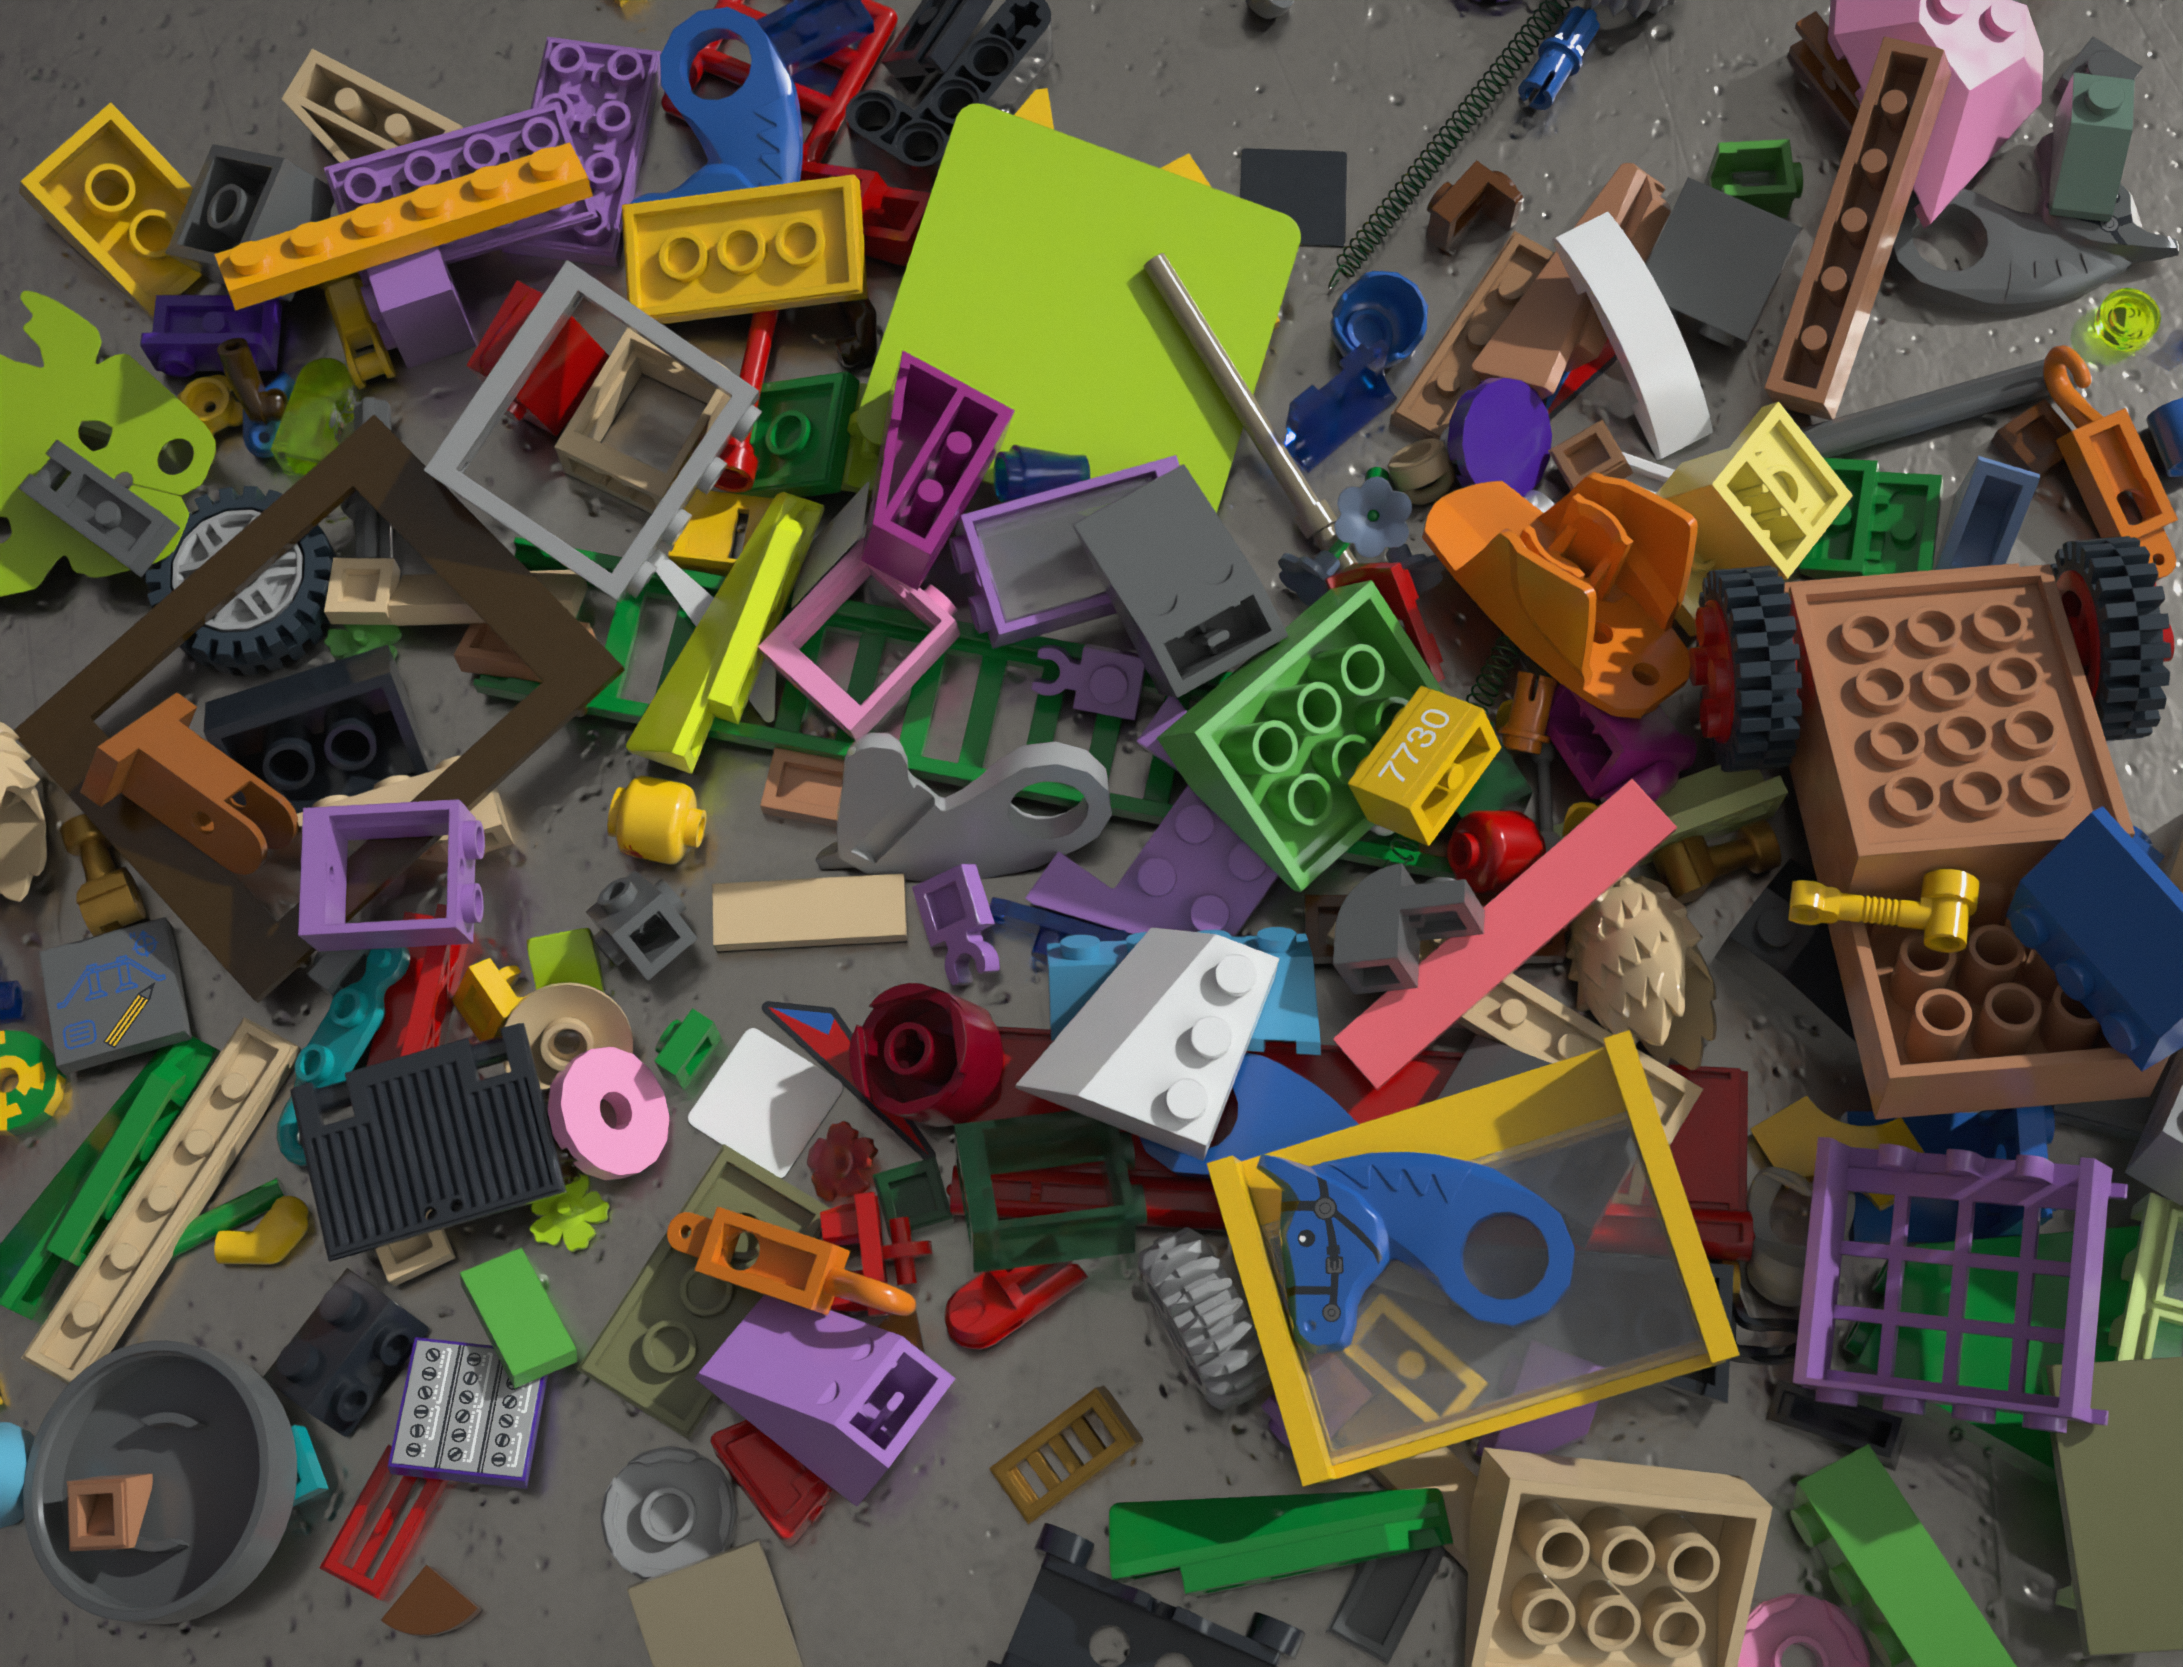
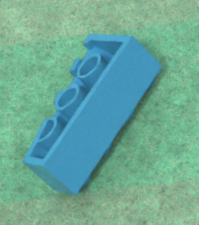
[1047,927,1321,1055]

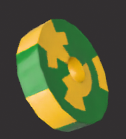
[0,1030,66,1136]

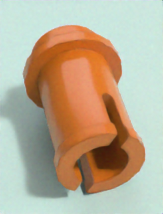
[1499,671,1558,755]

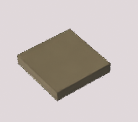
[627,1538,803,1667]

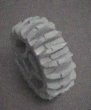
[1138,1227,1271,1410]

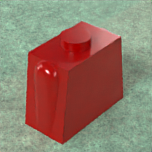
[466,280,610,436]

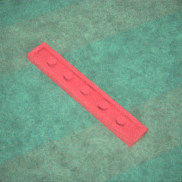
[1333,779,1677,1091]

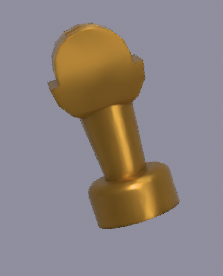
[59,813,146,937]
[1652,819,1781,904]

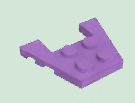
[1025,696,1279,936]

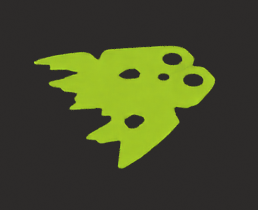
[0,291,216,597]

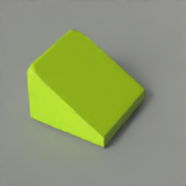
[526,928,605,993]

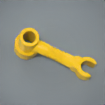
[1788,869,1979,953]

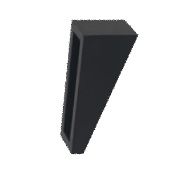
[1766,1380,1907,1471]

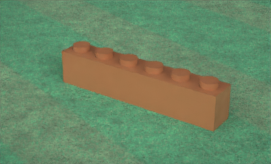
[1764,36,1952,420]

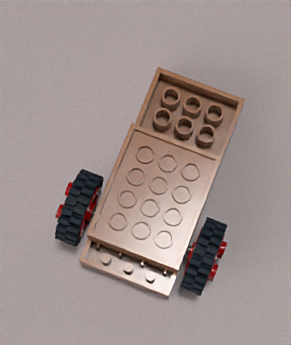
[1688,536,2174,1120]

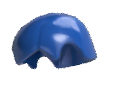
[1330,271,1428,369]

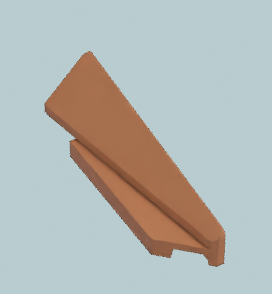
[1471,163,1671,400]

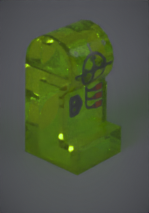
[271,358,362,477]

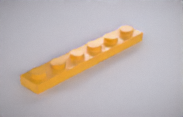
[214,142,593,310]

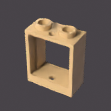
[554,327,731,514]

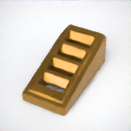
[989,1385,1143,1524]

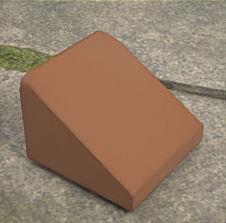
[67,1473,153,1551]

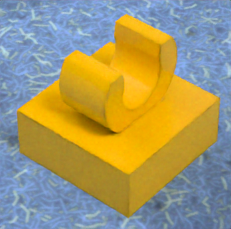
[452,958,529,1042]

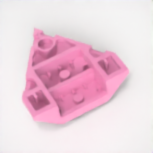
[1828,0,2043,229]

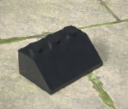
[203,645,430,814]

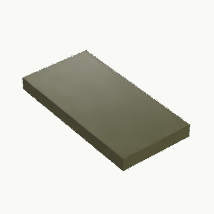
[577,1144,831,1442]
[2040,1357,2183,1657]

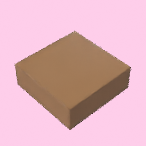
[1548,420,1633,490]

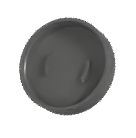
[23,1340,297,1624]

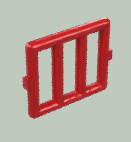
[661,0,898,163]

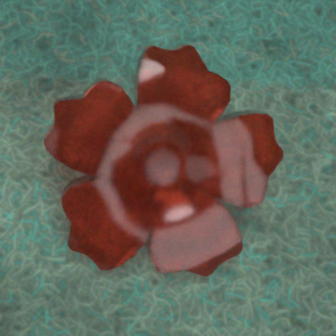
[807,1121,879,1202]

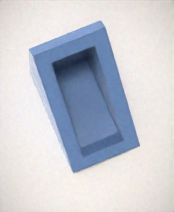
[1935,456,2040,570]

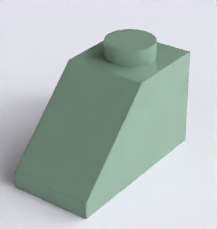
[2049,72,2135,222]

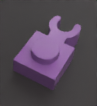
[1032,644,1146,720]
[912,864,1000,985]

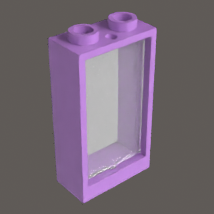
[949,455,1180,649]

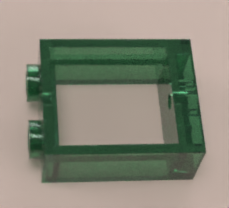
[954,1110,1147,1273]

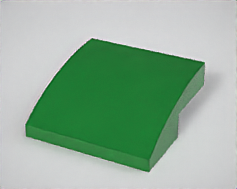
[1799,458,1944,580]

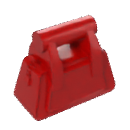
[710,1419,832,1547]

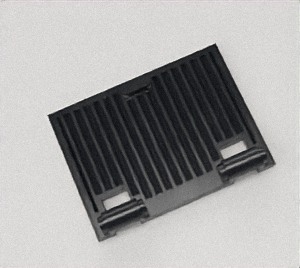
[290,1023,567,1262]

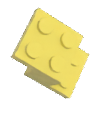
[1656,402,1853,637]

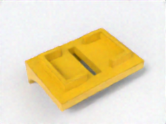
[668,489,795,585]

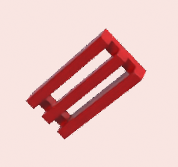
[319,1444,450,1601]

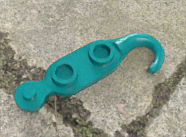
[276,947,410,1166]

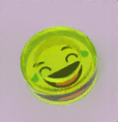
[2094,288,2161,352]

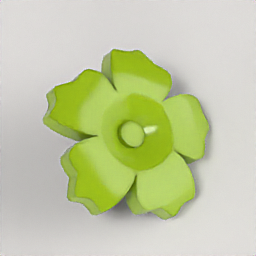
[530,1173,609,1253]

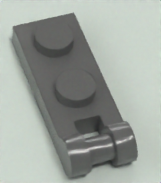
[18,439,180,577]

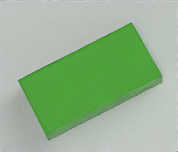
[460,1247,577,1388]

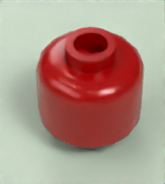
[1447,810,1546,894]

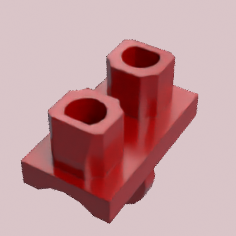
[820,1192,933,1318]

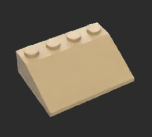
[1465,1447,1773,1667]

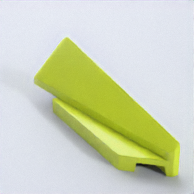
[626,492,825,774]

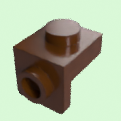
[1426,160,1523,252]

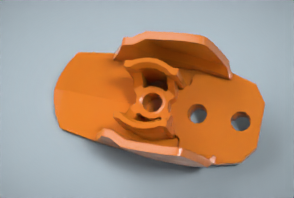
[1422,472,1698,719]

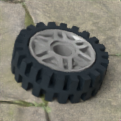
[146,486,336,675]

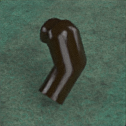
[834,298,877,368]
[217,338,289,426]

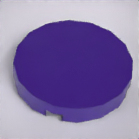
[1447,378,1552,497]

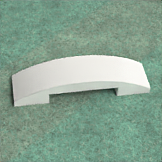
[1552,212,1713,460]

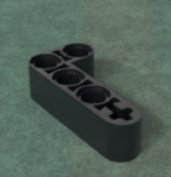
[846,0,1053,193]

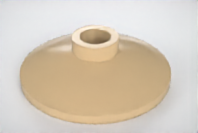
[503,983,633,1089]

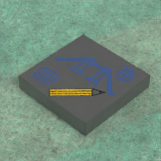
[39,917,192,1075]

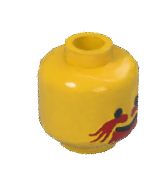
[607,776,707,865]

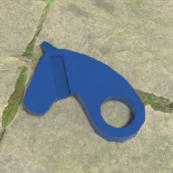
[630,7,803,204]

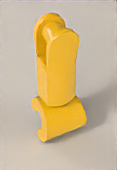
[318,272,396,389]

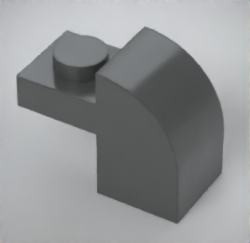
[1333,863,1485,995]

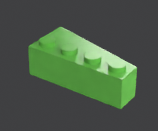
[1791,1444,2017,1667]

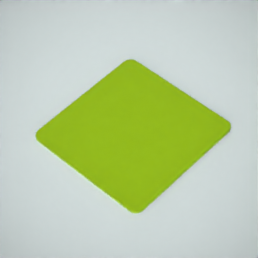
[857,103,1301,518]

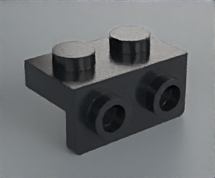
[263,1268,428,1437]

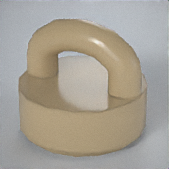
[1387,438,1455,505]

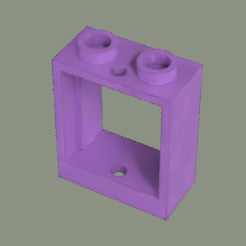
[298,799,485,952]

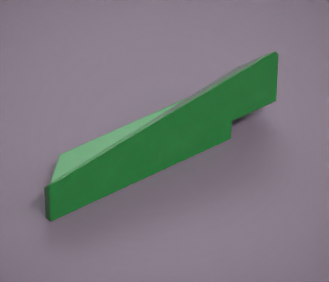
[0,1036,220,1320]
[1109,1488,1454,1597]

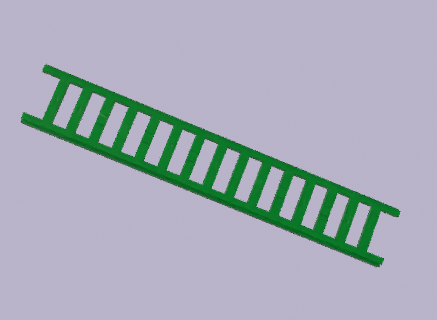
[473,537,1494,880]

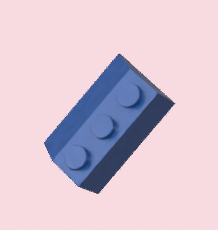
[2006,806,2183,1072]

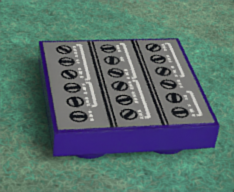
[388,1337,548,1489]

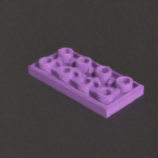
[502,37,662,267]
[324,101,598,286]

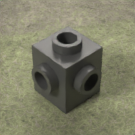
[585,871,698,980]

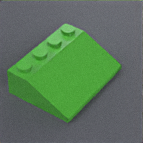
[1157,580,1445,892]

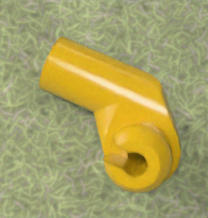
[214,1196,308,1265]

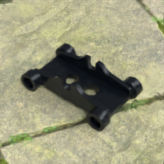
[985,1523,1305,1667]

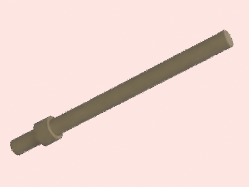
[1143,253,1358,573]

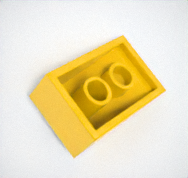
[19,102,202,320]

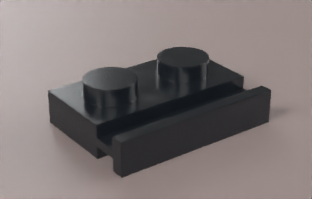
[881,0,993,78]

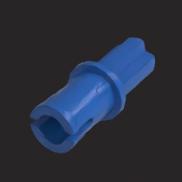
[1518,6,1600,110]

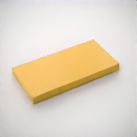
[622,174,868,324]

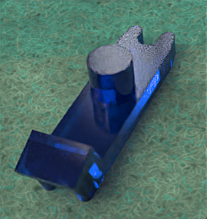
[989,897,1129,963]

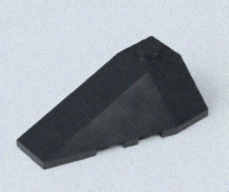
[1715,858,1862,1065]

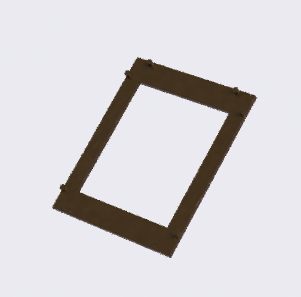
[13,414,625,1003]

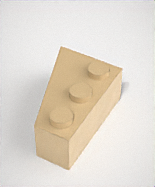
[281,49,463,163]

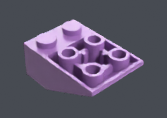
[695,1294,956,1507]

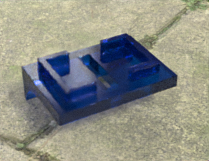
[1284,339,1397,473]

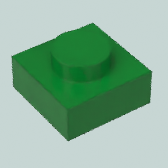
[654,1008,722,1090]

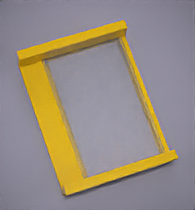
[1207,1030,1740,1487]

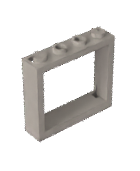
[424,260,762,603]

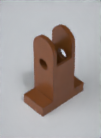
[80,692,299,875]

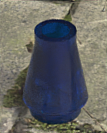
[993,445,1090,502]

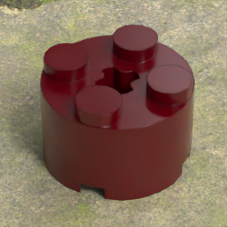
[849,983,1003,1127]

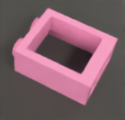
[758,537,961,741]

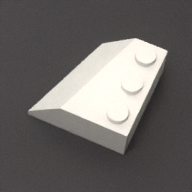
[1015,928,1279,1161]

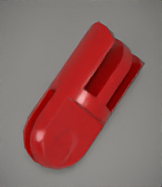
[944,1226,1088,1350]

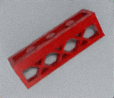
[354,904,468,1117]

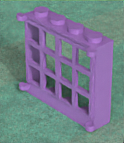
[1793,1137,2128,1433]

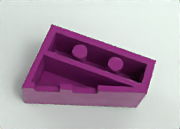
[861,350,1015,591]

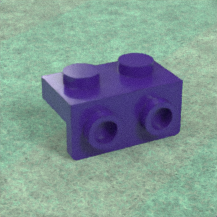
[140,295,282,377]

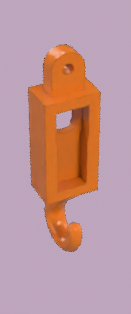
[2043,345,2178,580]
[667,1206,916,1316]

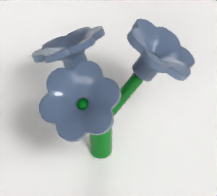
[1278,467,1446,607]

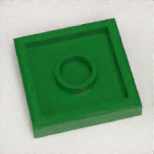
[728,371,860,498]

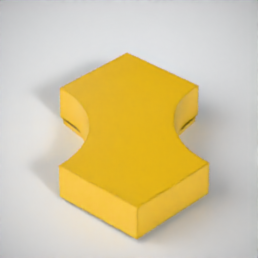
[1750,1096,1924,1211]

